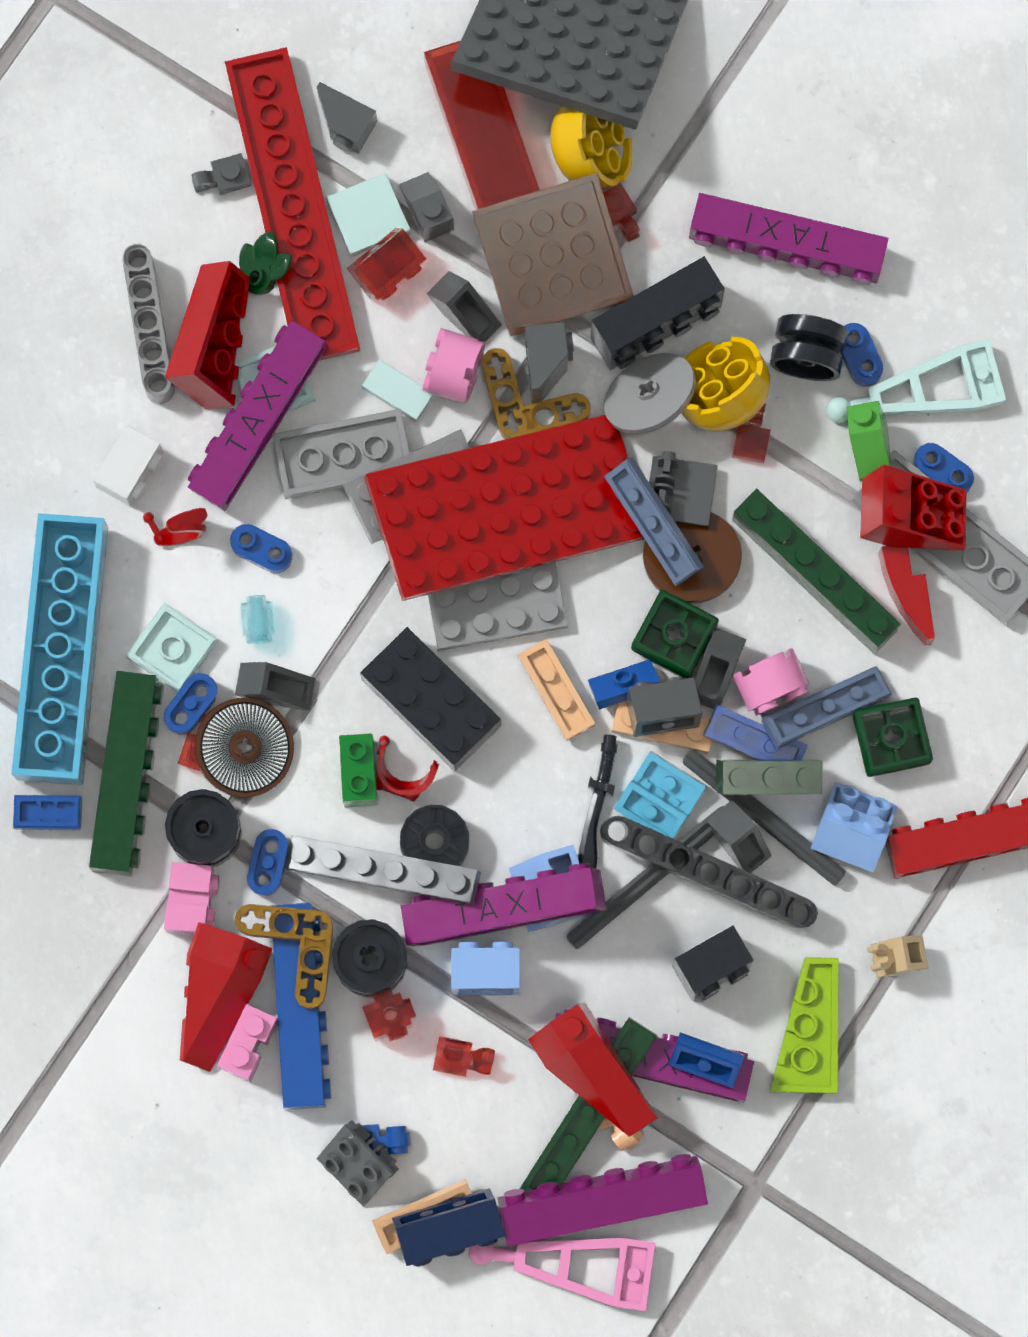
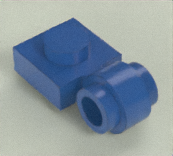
[361,1124,411,1156]

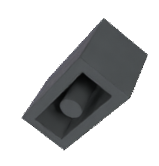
[626,677,702,737]

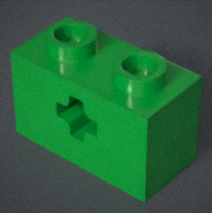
[339,733,378,807]

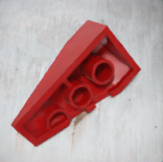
[179,922,273,1072]
[528,1003,658,1137]

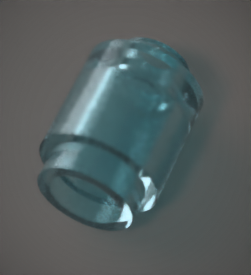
[240,595,275,644]

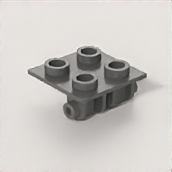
[649,451,718,526]
[316,1120,399,1207]

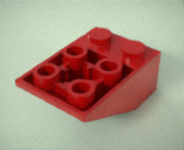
[860,464,967,551]

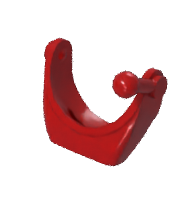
[143,508,208,546]
[376,735,440,802]

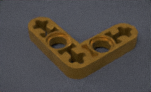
[482,348,591,439]
[235,904,333,1010]

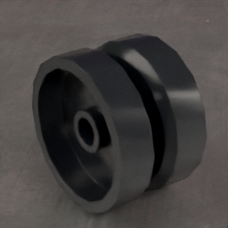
[770,314,848,381]
[165,789,242,867]
[332,919,408,998]

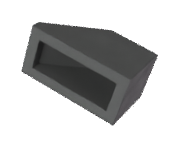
[317,82,377,154]
[399,172,454,242]
[426,271,502,342]
[695,628,746,709]
[235,662,315,710]
[707,800,772,873]

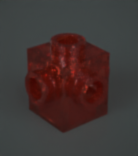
[362,990,416,1042]

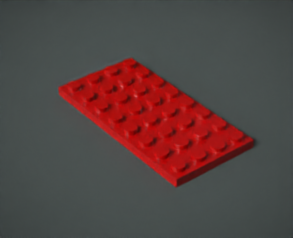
[364,415,644,601]

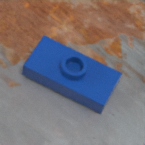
[588,659,660,710]
[13,795,82,830]

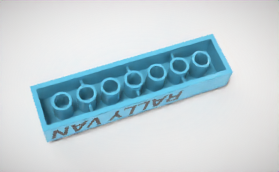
[12,513,108,785]

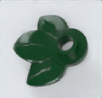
[239,231,292,295]

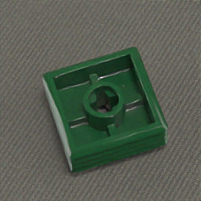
[631,590,719,679]
[853,697,933,777]

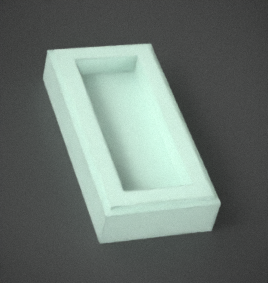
[362,359,434,422]

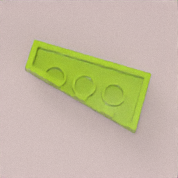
[769,957,839,1094]

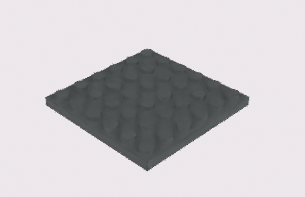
[450,0,688,130]

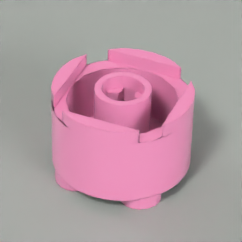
[422,328,485,403]
[732,648,809,716]

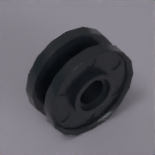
[400,805,469,866]

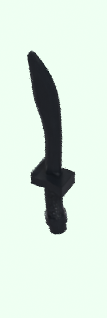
[578,735,618,869]

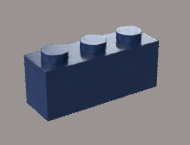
[392,1188,505,1267]

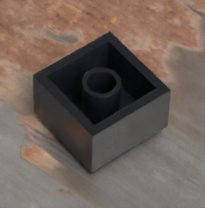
[672,925,754,1002]

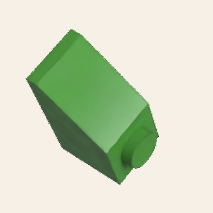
[847,401,892,482]

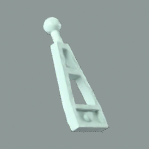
[826,339,1006,423]

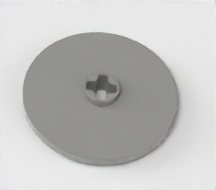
[604,353,696,434]

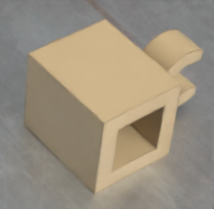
[867,935,929,978]

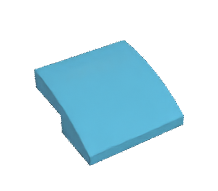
[614,751,707,839]

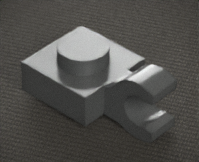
[191,153,251,195]

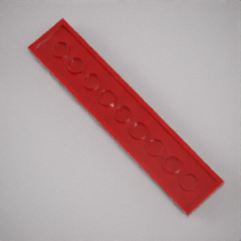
[225,47,360,361]

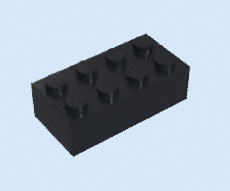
[590,256,725,370]
[360,627,501,772]

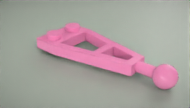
[469,1238,656,1312]

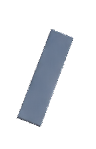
[604,457,704,586]
[761,666,892,749]

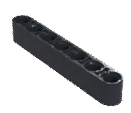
[600,816,818,928]

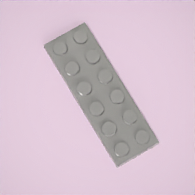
[852,450,1028,625]

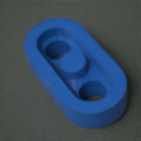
[840,323,883,387]
[913,443,974,493]
[230,524,293,573]
[164,673,218,735]
[247,829,289,896]

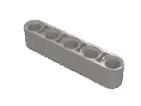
[122,244,175,404]

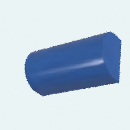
[669,1032,744,1088]

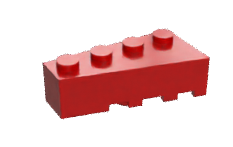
[165,261,250,410]

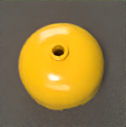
[550,106,632,189]
[681,336,770,431]

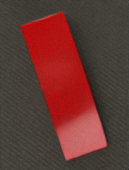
[878,546,935,645]

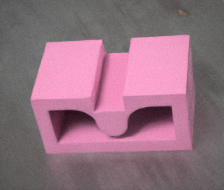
[164,862,219,935]
[217,1004,278,1083]

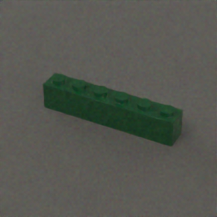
[732,488,901,655]
[89,671,164,876]

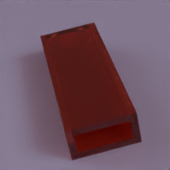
[424,40,540,210]

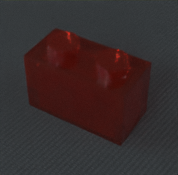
[346,228,426,300]

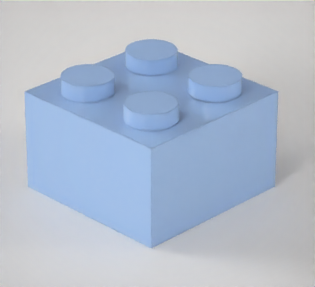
[451,942,520,996]

